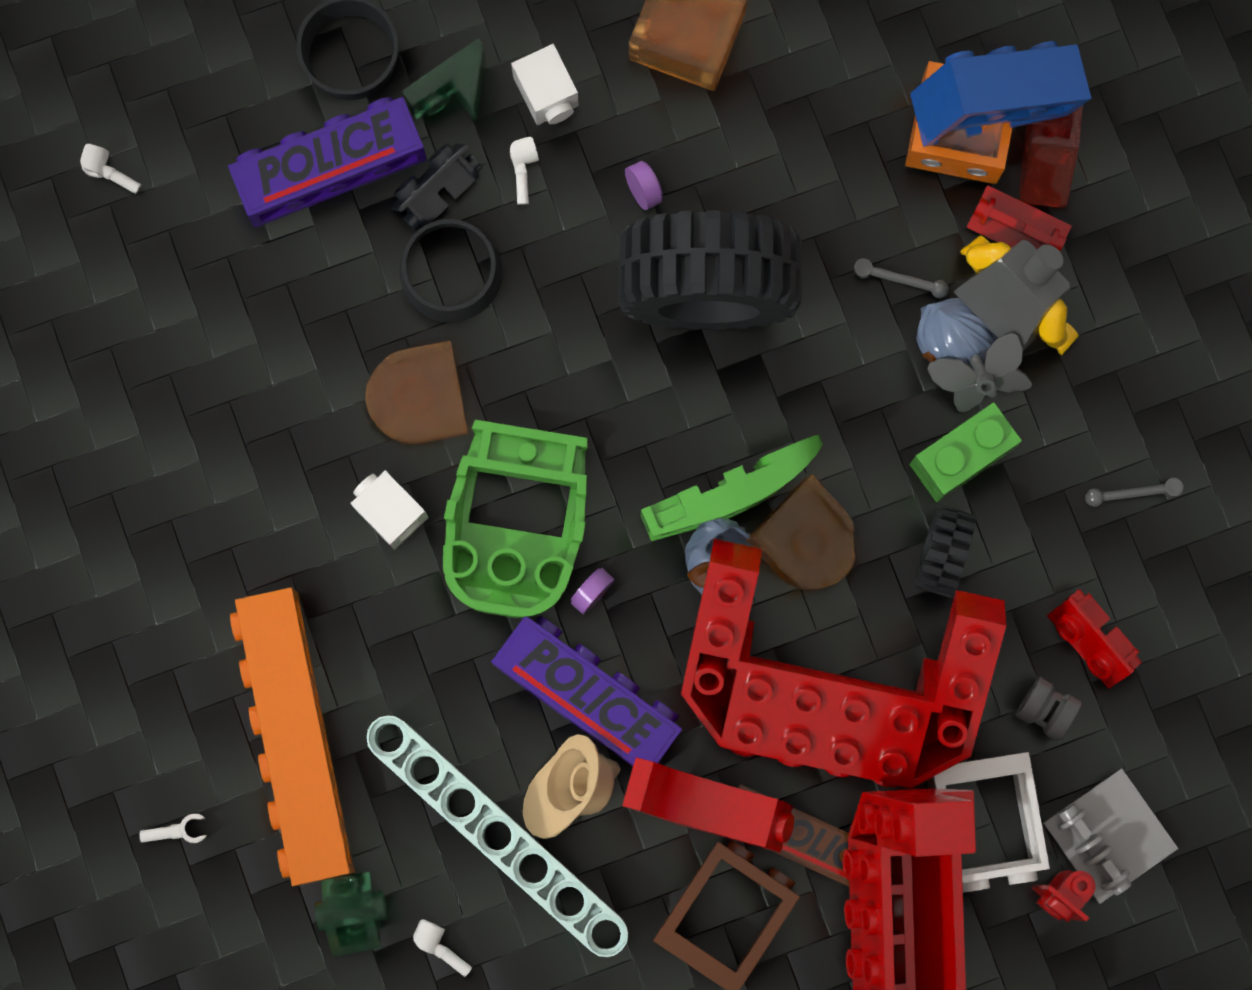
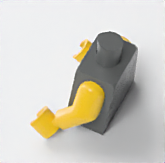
[954,236,1079,356]

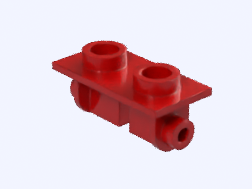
[966,185,1072,251]
[1047,588,1142,689]
[1032,870,1096,922]

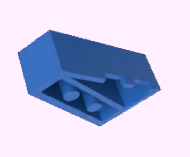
[910,41,1091,147]

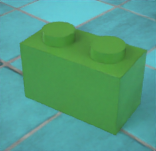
[909,402,1022,503]

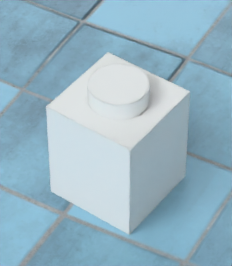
[511,44,579,125]
[351,470,429,550]

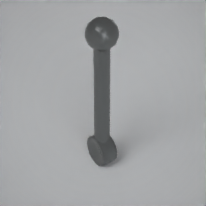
[854,258,949,298]
[1085,478,1183,507]

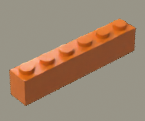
[230,587,355,886]

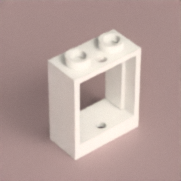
[929,752,1050,892]

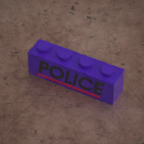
[228,97,427,228]
[491,615,682,767]

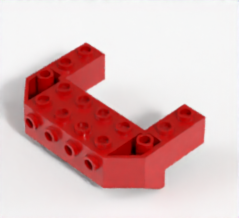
[681,539,1006,788]
[842,789,976,990]

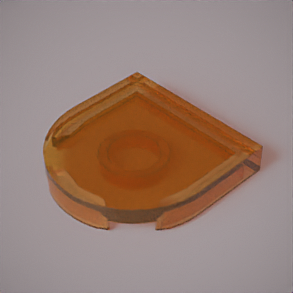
[365,341,468,444]
[746,475,856,590]

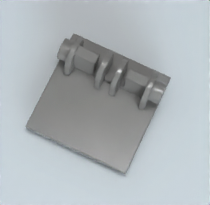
[1043,768,1178,904]

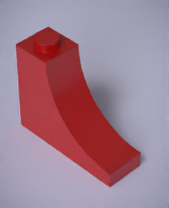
[622,757,794,853]

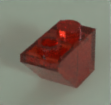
[1019,105,1083,208]

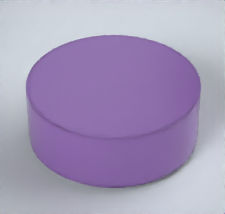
[625,161,663,210]
[571,568,615,615]

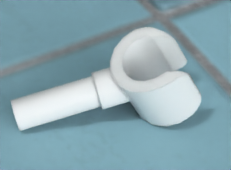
[510,136,539,205]
[80,144,142,194]
[140,814,207,843]
[413,919,472,977]

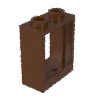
[653,839,800,990]

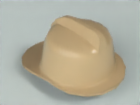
[523,734,620,839]

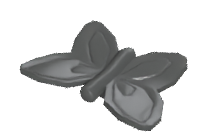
[927,332,1032,412]

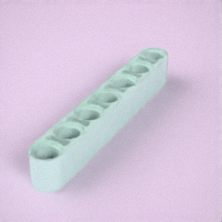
[366,715,628,957]

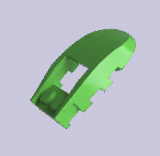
[443,420,587,618]
[640,434,823,542]

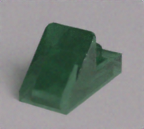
[402,39,486,121]

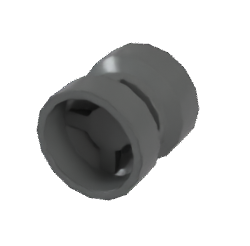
[1015,676,1082,742]

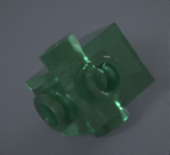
[314,872,388,956]

